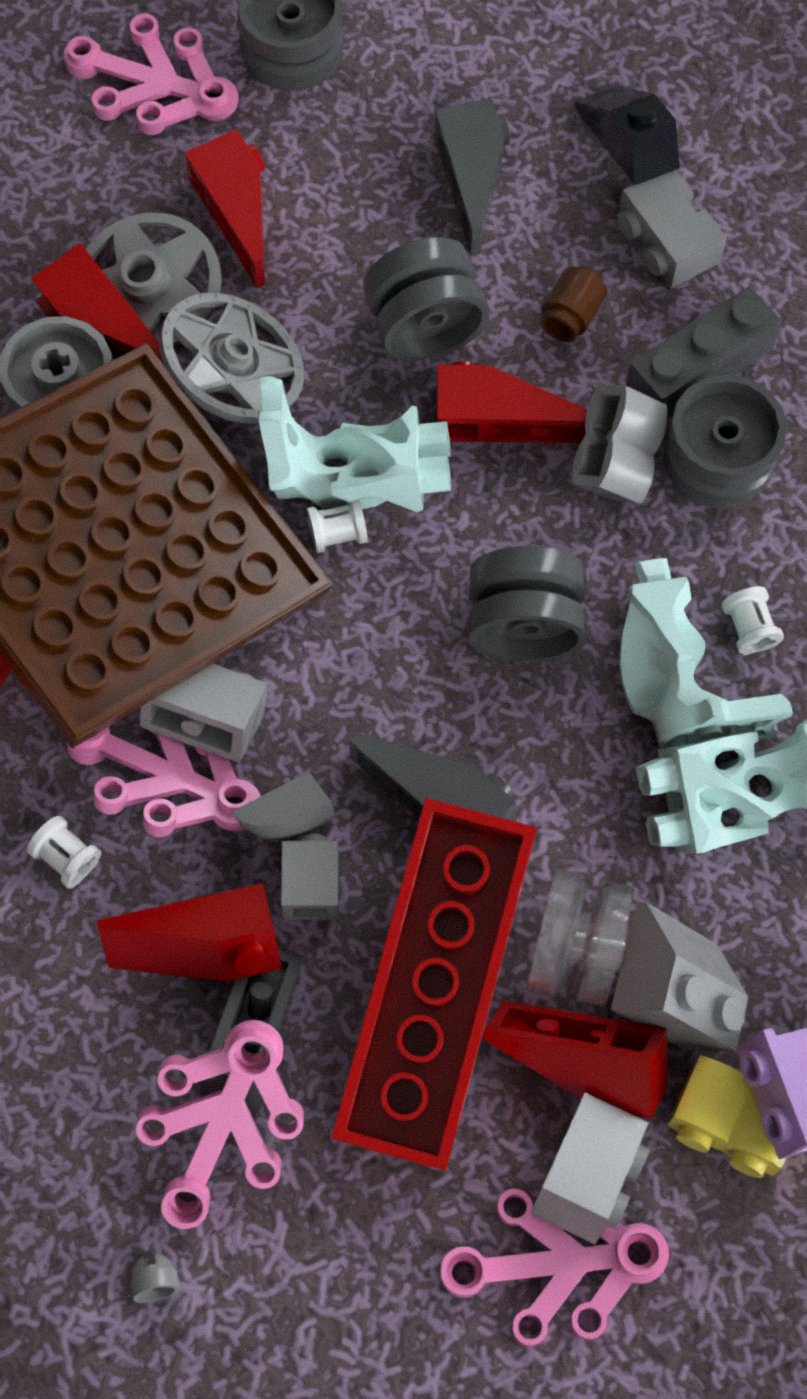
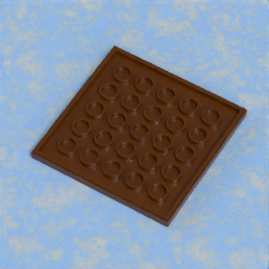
[0,343,333,749]

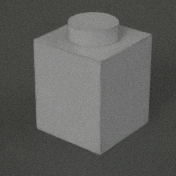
[281,833,339,920]

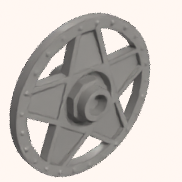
[86,212,222,348]
[159,293,304,423]

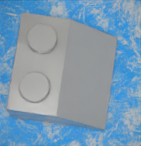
[611,902,748,1051]

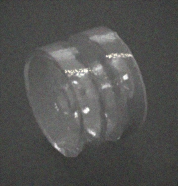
[526,868,634,1010]

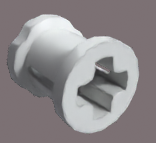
[306,499,368,554]
[721,586,784,655]
[27,816,102,889]

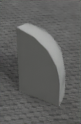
[231,772,335,841]

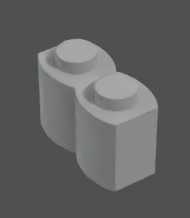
[572,384,668,504]

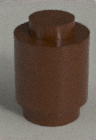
[540,266,607,342]

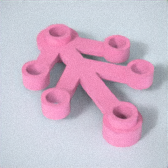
[64,14,239,135]
[67,727,261,837]
[135,1020,304,1229]
[440,1188,669,1347]

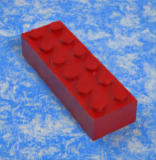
[331,797,537,1171]

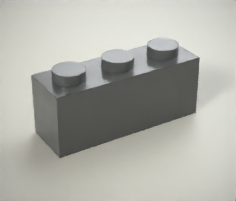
[626,286,782,420]

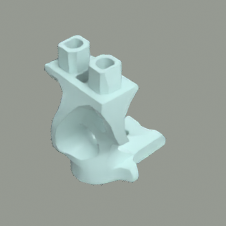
[258,376,451,512]
[619,558,793,748]
[636,719,807,853]

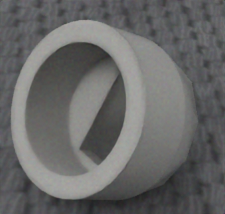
[130,1254,180,1303]

